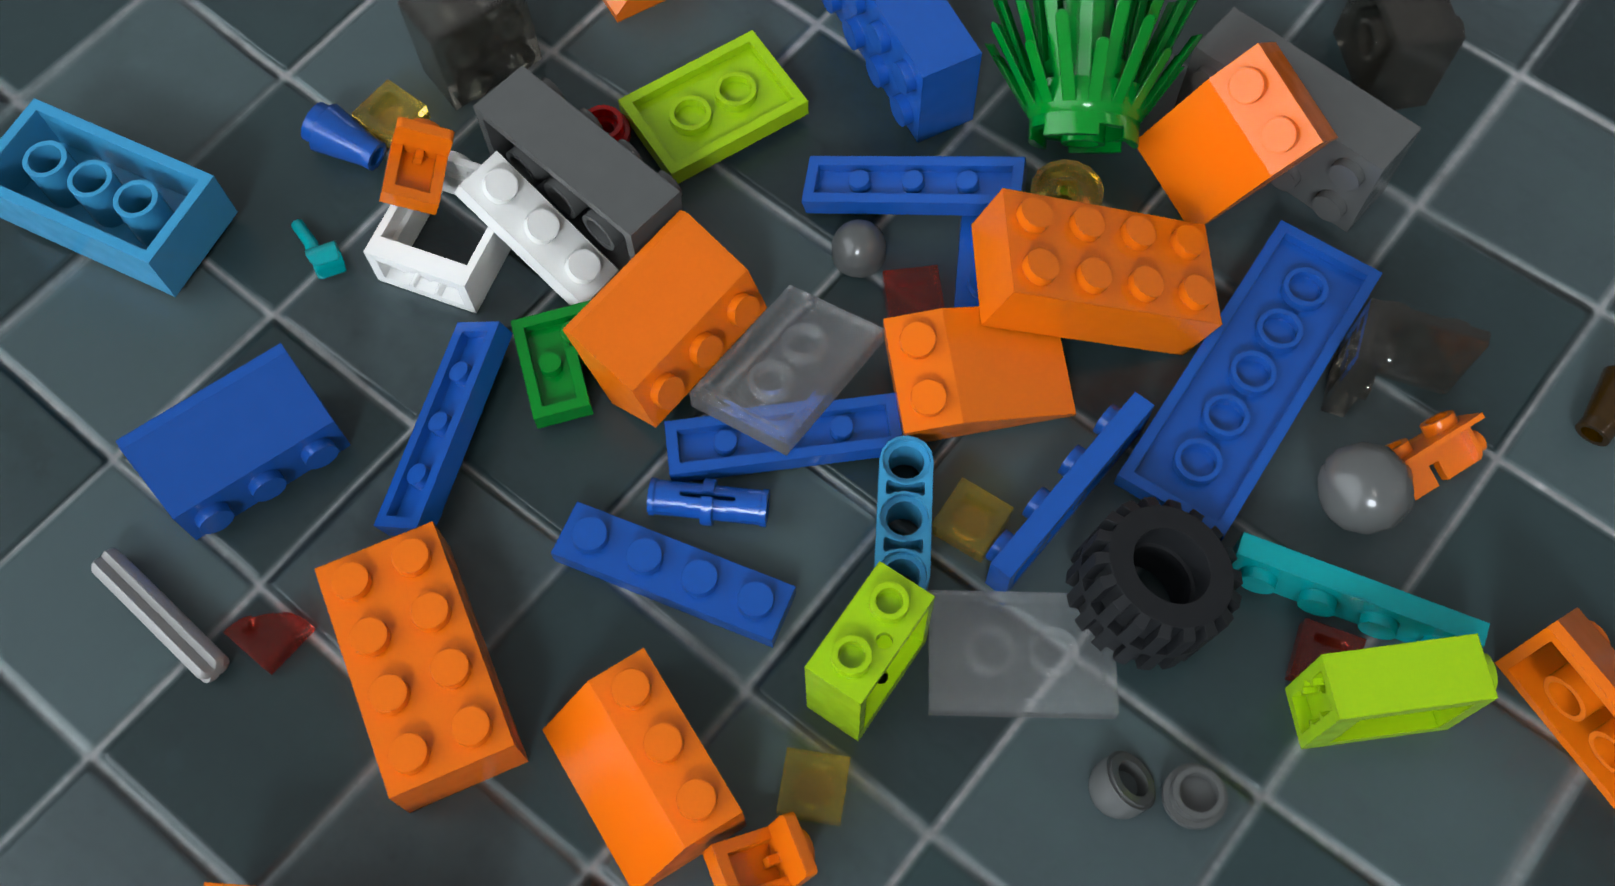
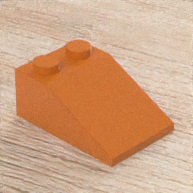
[1137,42,1338,225]
[883,306,1076,442]

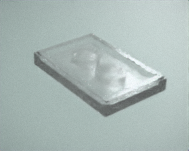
[689,285,884,456]
[928,590,1119,719]

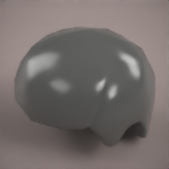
[1318,441,1416,535]

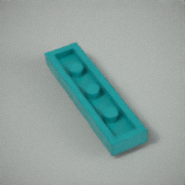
[1232,532,1490,648]

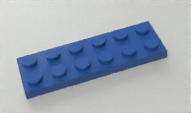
[1114,220,1382,541]

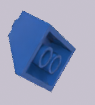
[115,343,351,540]

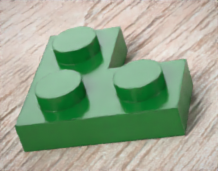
[510,300,594,429]

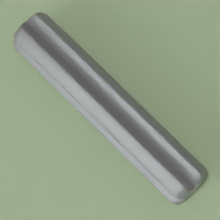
[91,548,230,683]

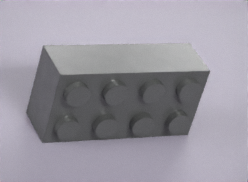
[1174,7,1421,232]
[473,65,683,272]

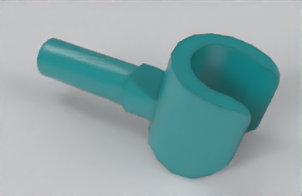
[291,219,347,279]

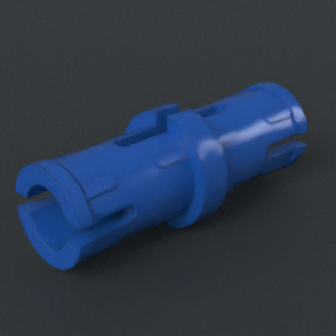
[647,477,770,528]

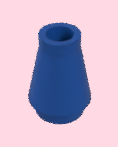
[301,102,387,171]

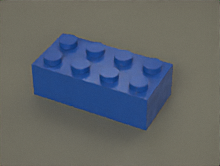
[822,0,982,143]

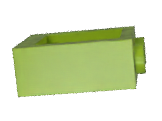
[804,561,935,741]
[1285,633,1498,749]

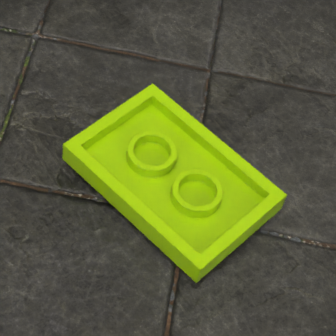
[618,30,809,184]

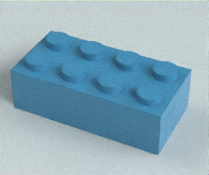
[0,98,238,297]

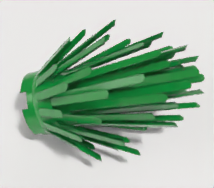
[984,0,1203,154]

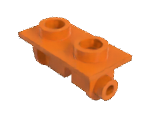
[1385,410,1487,501]

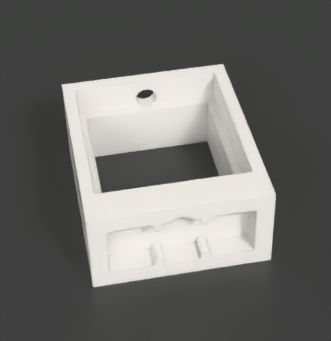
[363,150,511,314]

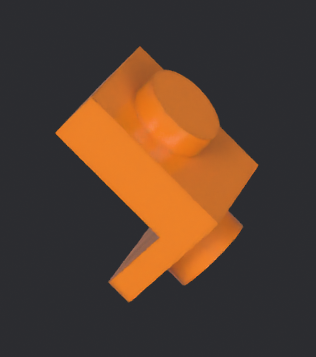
[379,117,455,215]
[702,811,818,886]

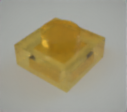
[351,79,431,149]
[932,477,1014,563]
[776,747,851,826]

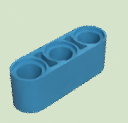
[874,435,934,591]

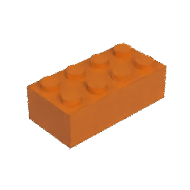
[971,188,1222,356]
[314,521,529,813]

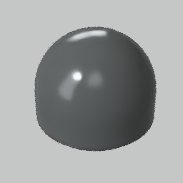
[832,219,886,278]
[1088,751,1156,820]

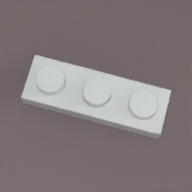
[454,151,619,305]

